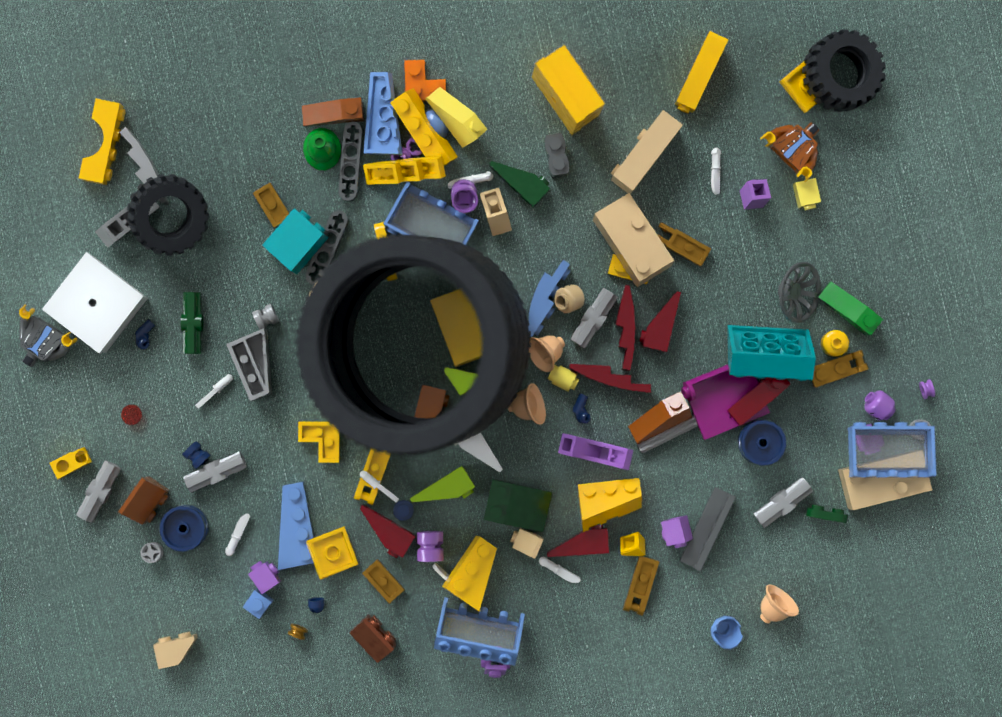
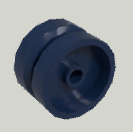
[738,420,786,466]
[159,505,209,552]

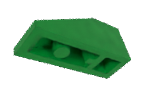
[818,281,883,335]

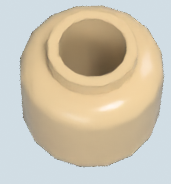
[554,285,585,313]

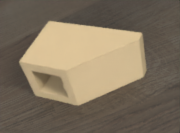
[153,632,198,669]

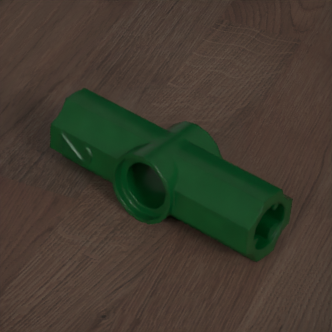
[180,292,204,354]

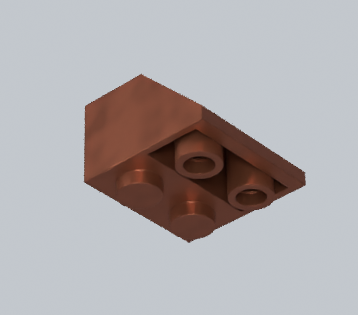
[350,614,396,663]

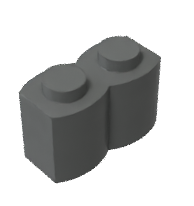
[544,133,569,178]

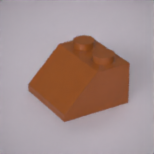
[118,476,169,525]

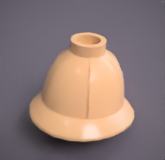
[529,336,565,372]
[508,383,546,425]
[760,584,799,624]

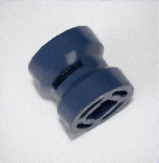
[182,441,211,470]

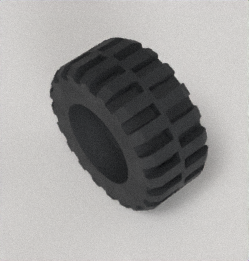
[802,29,886,112]
[127,174,209,256]

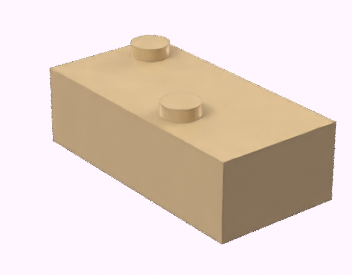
[611,110,683,194]
[593,193,674,287]
[838,450,932,510]

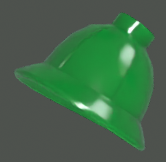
[303,128,341,171]

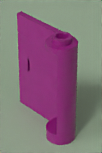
[681,364,770,440]

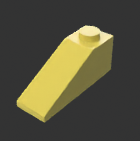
[426,87,487,148]

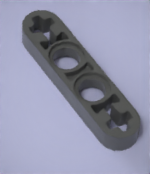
[339,122,363,202]
[306,210,349,285]

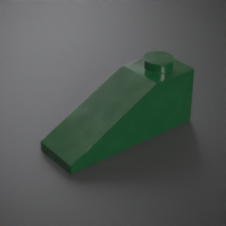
[489,161,550,208]

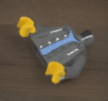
[19,305,78,367]

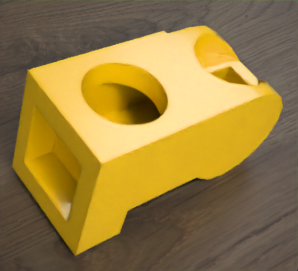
[49,447,92,480]

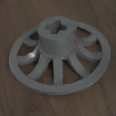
[778,262,821,323]

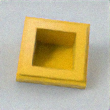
[620,532,646,556]

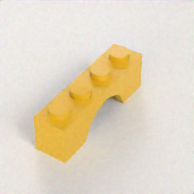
[390,88,458,166]
[79,98,125,185]

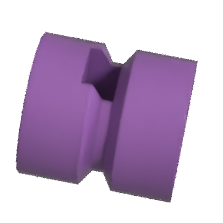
[451,179,478,213]
[417,531,444,562]

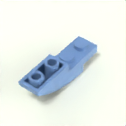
[528,260,571,338]

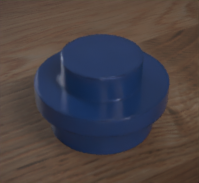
[393,500,414,521]

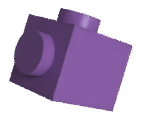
[740,179,771,210]
[661,515,693,548]
[248,561,281,594]

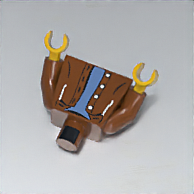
[760,122,820,182]

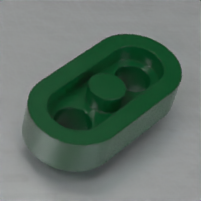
[806,504,848,523]

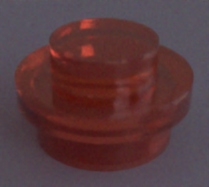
[121,405,142,425]

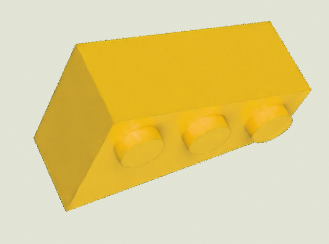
[578,478,642,532]
[442,536,497,611]

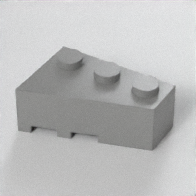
[226,328,272,401]

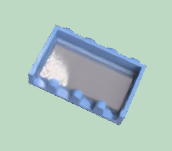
[384,181,479,245]
[847,422,936,478]
[434,597,525,666]

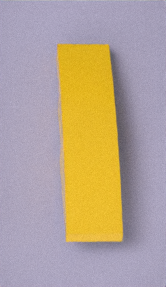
[363,156,446,185]

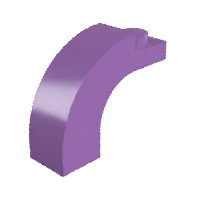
[558,433,633,470]

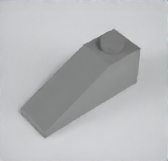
[95,202,159,248]

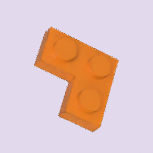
[404,60,446,102]

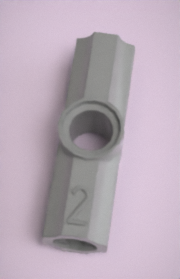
[570,288,618,349]
[183,451,247,493]
[76,460,122,523]
[753,477,813,528]

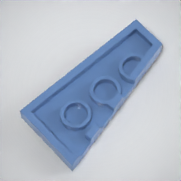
[364,72,403,155]
[278,482,314,570]

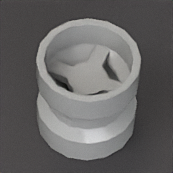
[252,304,279,330]

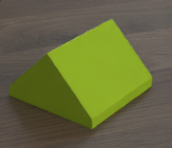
[444,367,477,396]

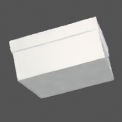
[42,252,148,354]

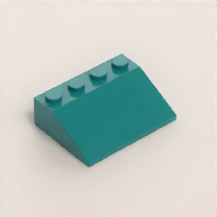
[727,325,816,381]

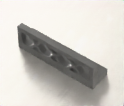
[680,487,735,571]

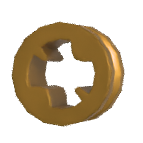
[287,623,308,640]

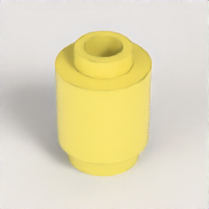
[548,365,580,392]

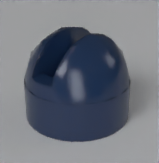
[308,597,325,613]

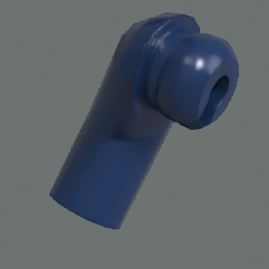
[135,319,155,350]
[573,393,591,424]

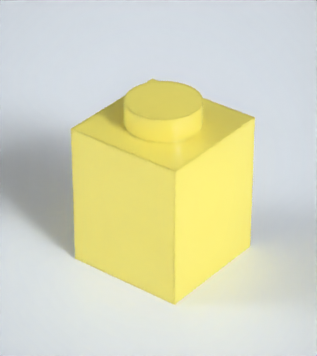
[793,178,821,211]

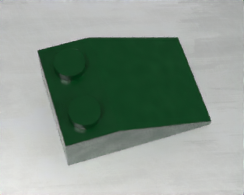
[484,479,552,532]

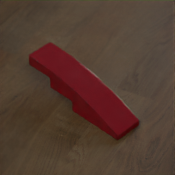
[615,285,635,371]
[569,364,651,393]

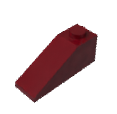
[639,291,681,353]
[727,377,791,426]
[360,504,416,558]
[547,524,609,557]

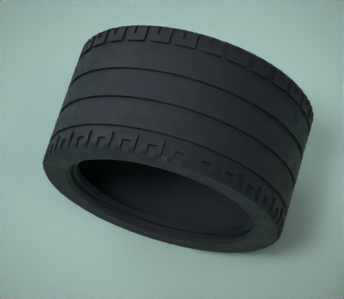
[296,234,531,455]

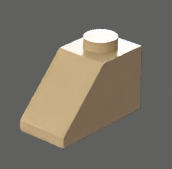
[479,188,512,236]
[510,528,543,559]

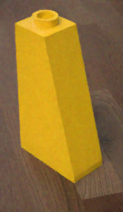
[675,31,728,113]

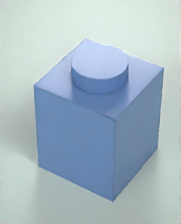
[243,588,274,619]

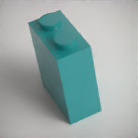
[262,208,329,274]

